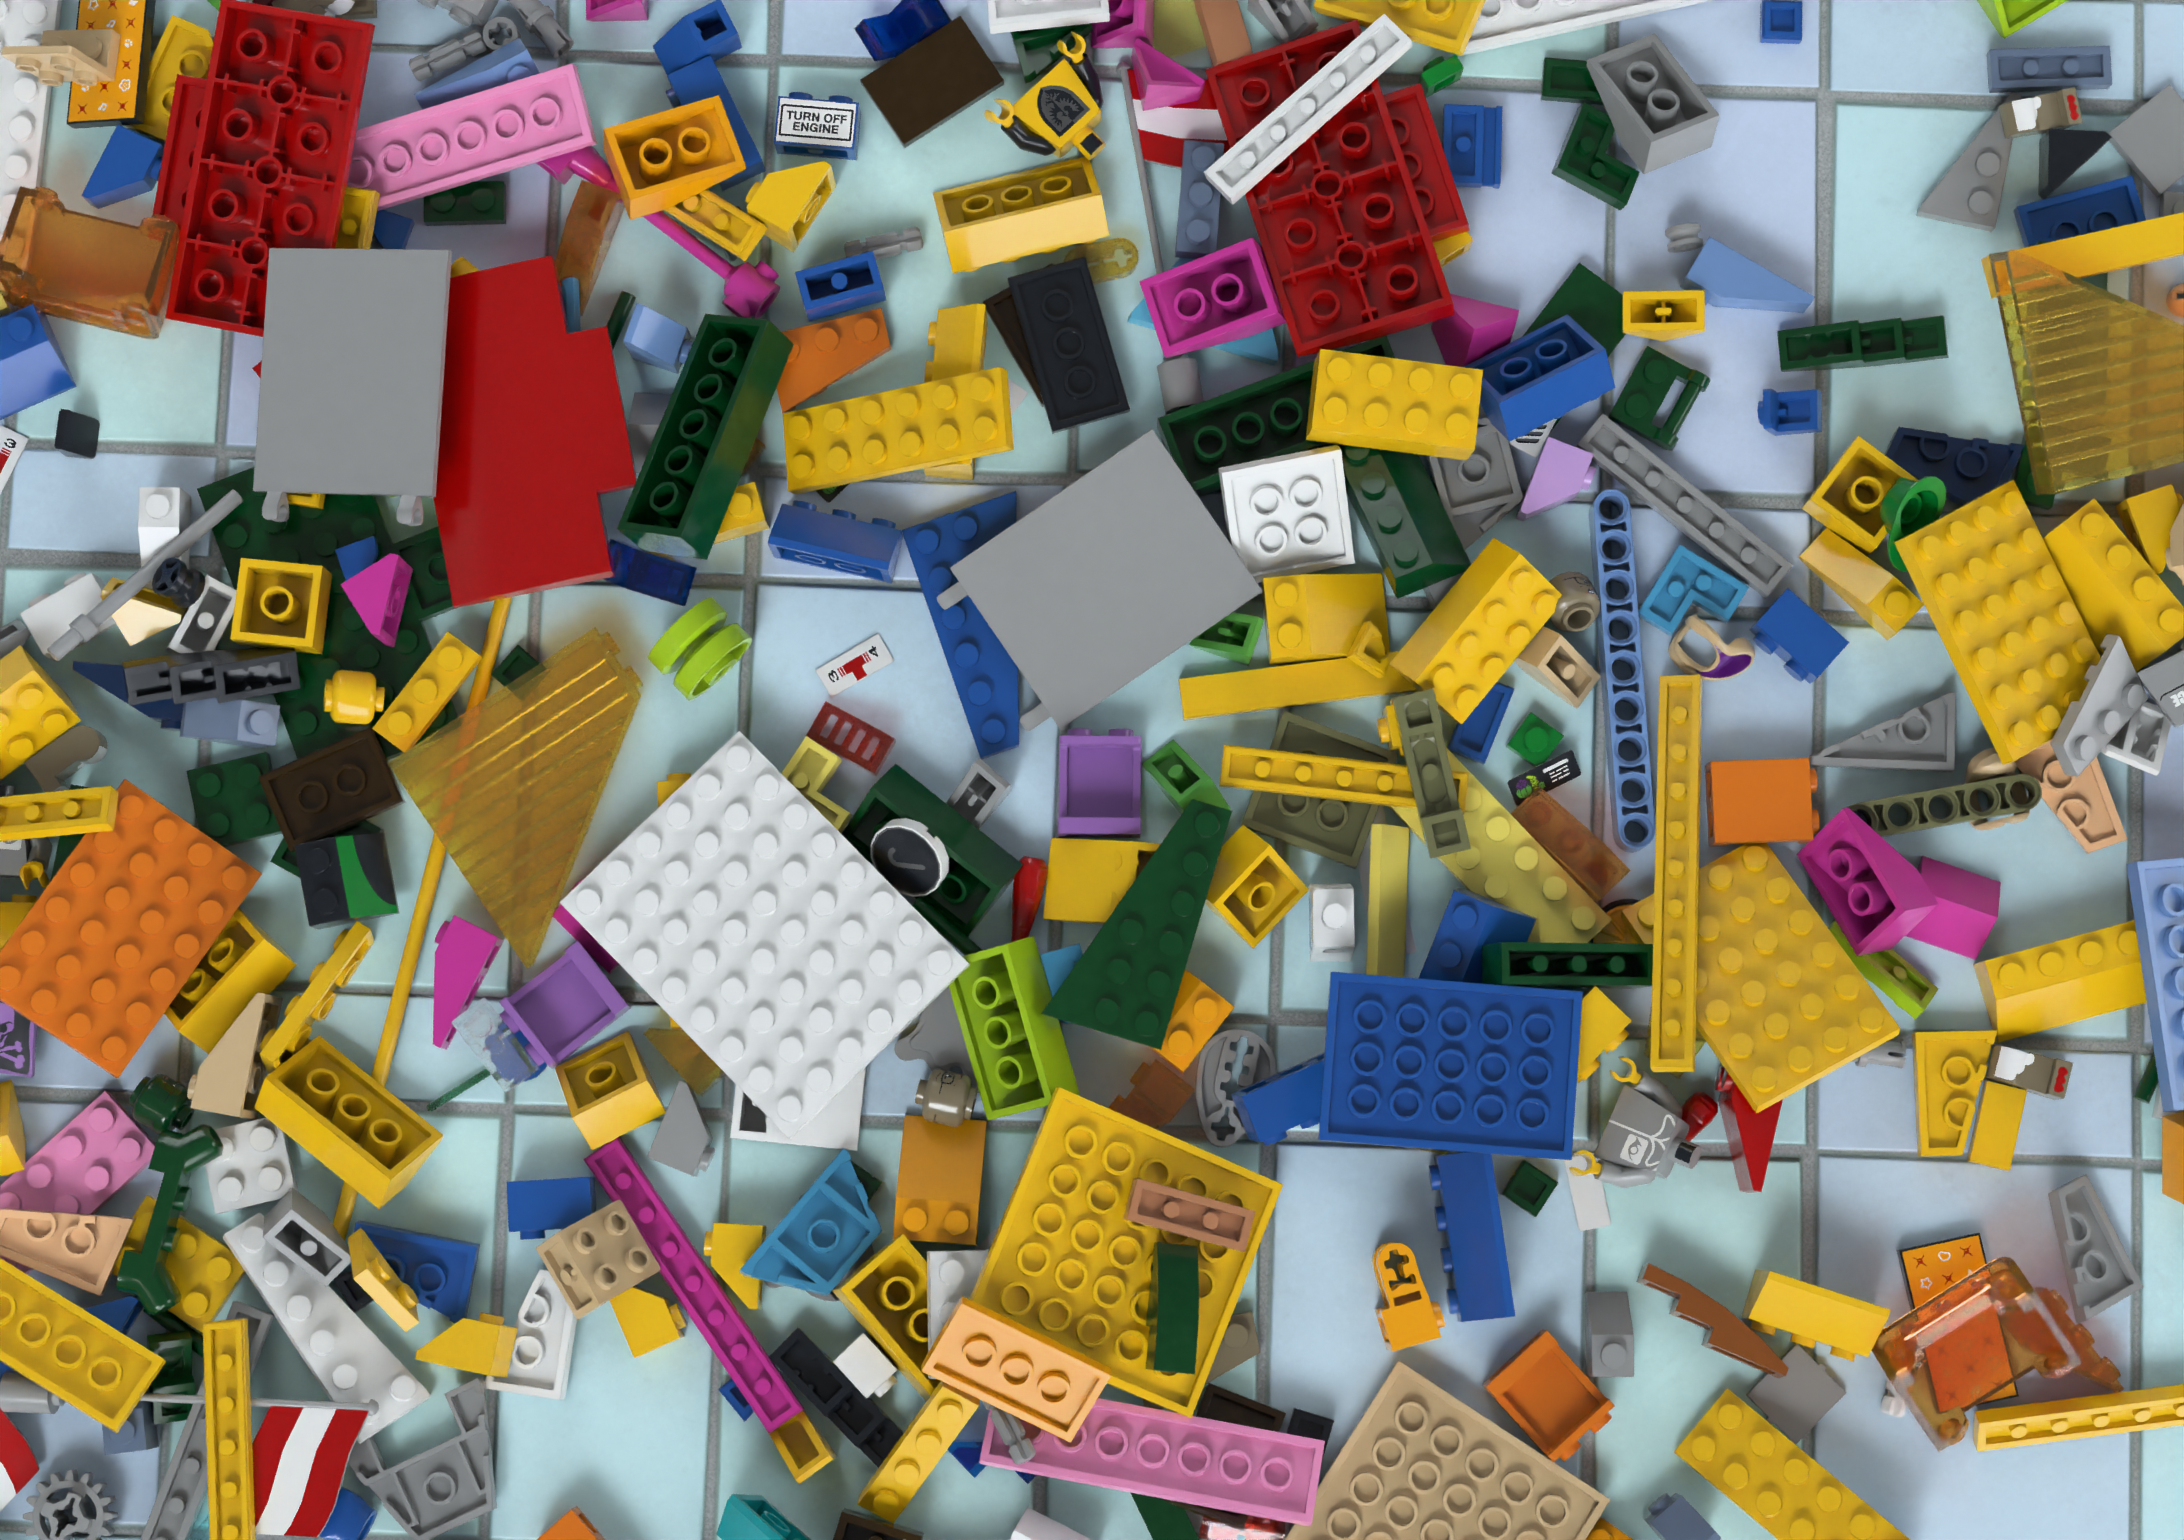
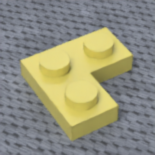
[781,736,853,833]

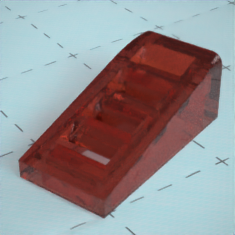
[806,701,896,777]

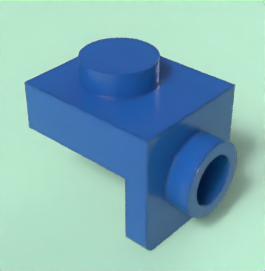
[1757,389,1822,436]

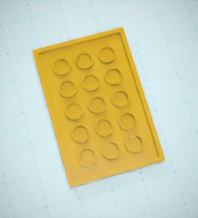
[1894,479,2101,765]
[1621,843,1900,1114]

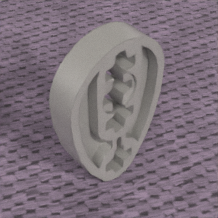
[1196,1029,1276,1147]

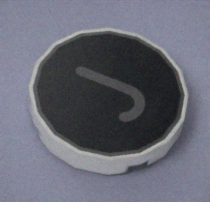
[871,818,949,897]

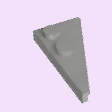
[1916,92,2021,232]
[1809,692,1956,772]

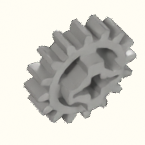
[23,1469,118,1540]

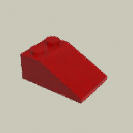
[1715,1066,1783,1193]

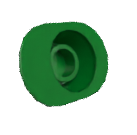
[1880,476,1946,572]

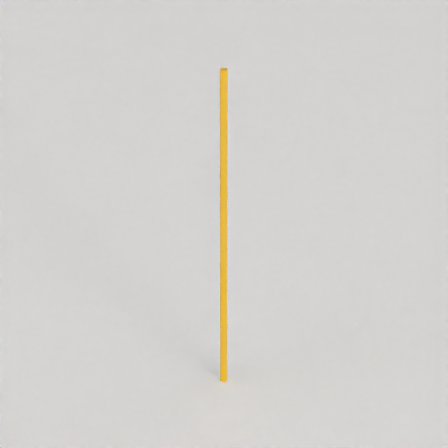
[333,597,512,1241]

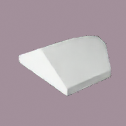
[2102,701,2171,776]

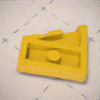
[348,1228,419,1332]

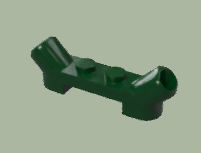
[116,1124,224,1315]

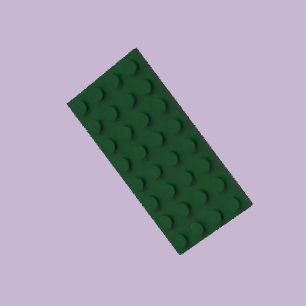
[197,467,462,760]

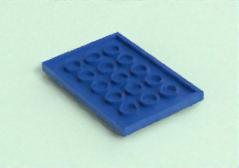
[1318,972,1583,1160]

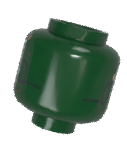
[129,1074,195,1135]

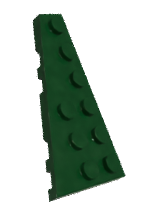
[1041,799,1232,1050]

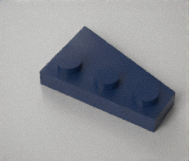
[1884,427,2025,506]

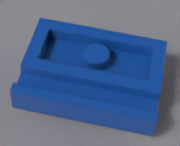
[1442,104,1503,189]

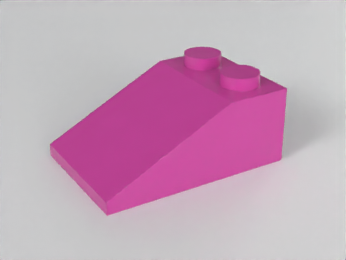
[1139,237,1286,358]
[1796,807,1939,956]

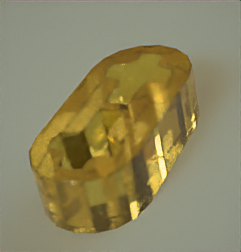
[1064,238,1138,284]

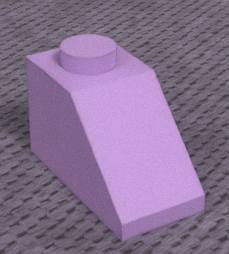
[1515,437,1596,521]

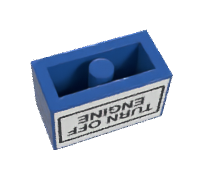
[774,92,861,160]

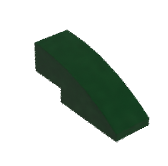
[1145,1242,1199,1375]

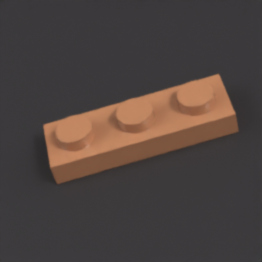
[1123,1178,1255,1252]

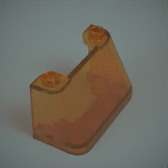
[0,186,180,339]
[1872,1257,2082,1452]

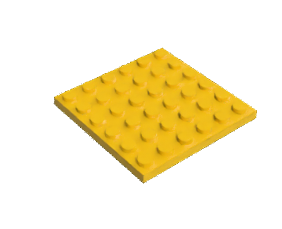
[970,1087,1283,1418]

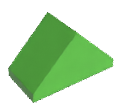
[1189,612,1264,666]

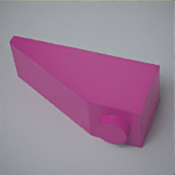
[433,915,504,1050]

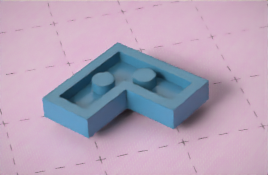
[1638,545,1749,636]

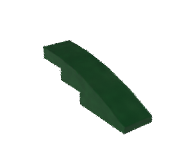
[1777,315,1949,372]

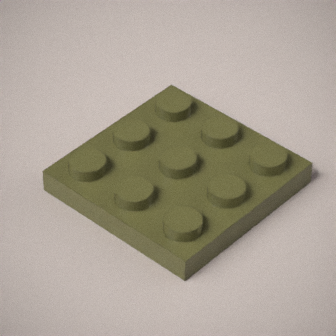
[1241,711,1399,869]

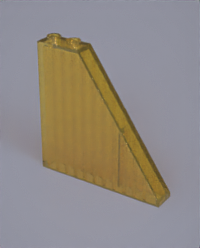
[1989,250,2184,495]
[388,627,644,969]

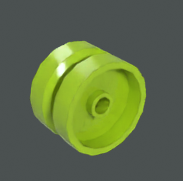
[648,597,752,701]

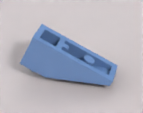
[414,37,540,110]
[1680,236,1815,313]

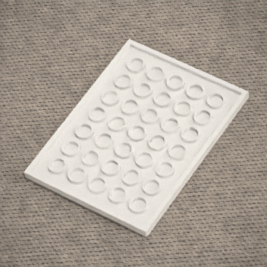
[559,731,970,1140]

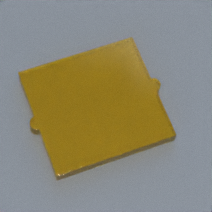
[1153,0,1207,58]

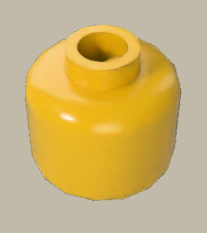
[323,670,385,725]

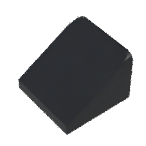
[54,409,100,459]

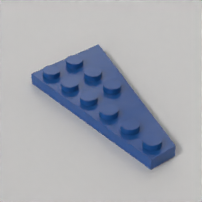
[901,491,1019,760]

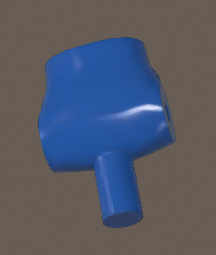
[320,1486,377,1540]

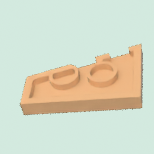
[2015,739,2128,854]
[0,1208,136,1296]

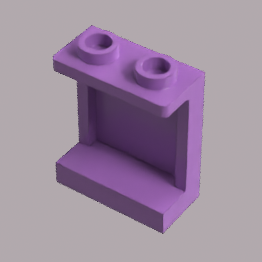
[1058,728,1141,838]
[499,940,631,1069]

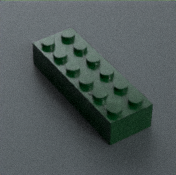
[617,314,794,560]
[1157,335,1395,497]

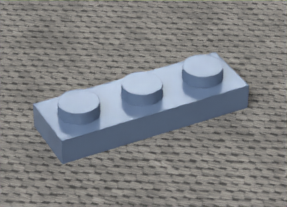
[1986,46,2112,93]
[1175,140,1224,259]

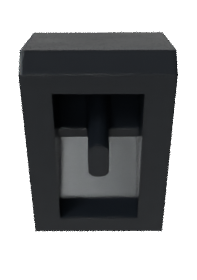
[2038,129,2111,199]

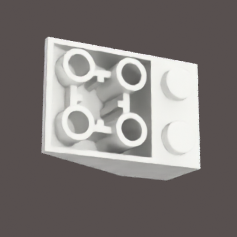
[730,1068,866,1151]

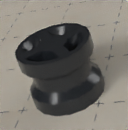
[152,557,205,608]

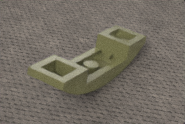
[1392,688,1471,858]

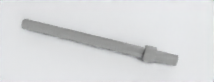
[47,489,243,661]

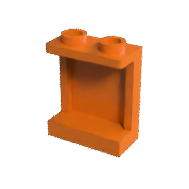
[1705,758,1819,847]
[1482,1329,1615,1462]

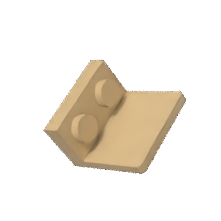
[1,29,121,87]
[536,1200,660,1320]

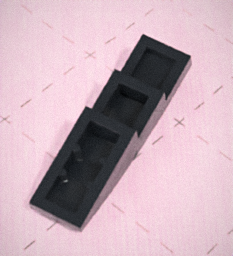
[122,648,301,706]
[769,1328,904,1468]

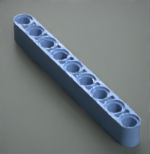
[1588,489,1655,853]

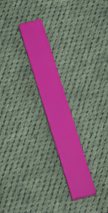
[583,1137,804,1433]

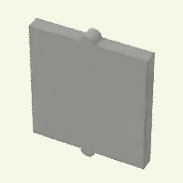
[1746,1344,1846,1444]

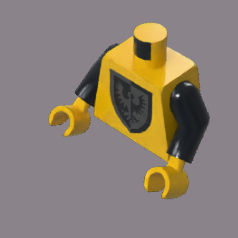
[984,32,1106,160]

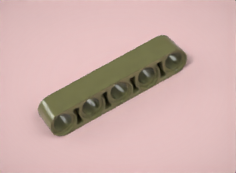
[1846,774,2042,837]

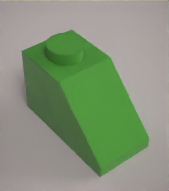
[1142,739,1231,815]

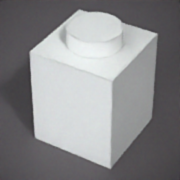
[833,1332,898,1398]

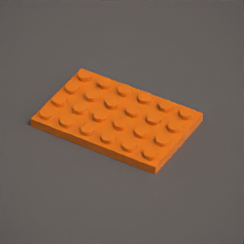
[0,779,262,1078]

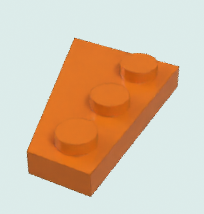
[776,308,891,413]

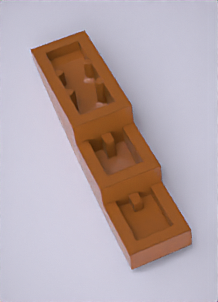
[1636,1263,1789,1378]

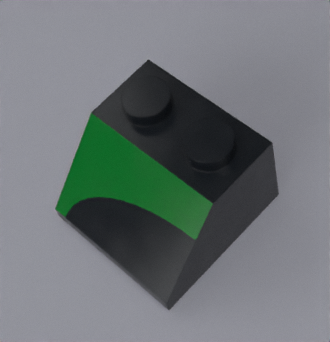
[294,833,399,930]

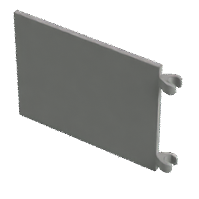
[253,248,452,526]
[937,429,1263,731]

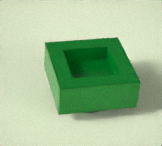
[1418,54,1464,98]
[1506,712,1564,767]

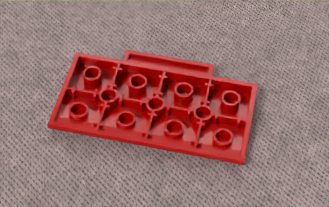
[149,0,375,337]
[1205,19,1470,357]
[433,255,637,608]

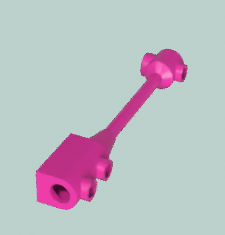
[536,146,780,319]

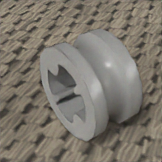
[482,16,521,52]
[1665,223,1703,253]

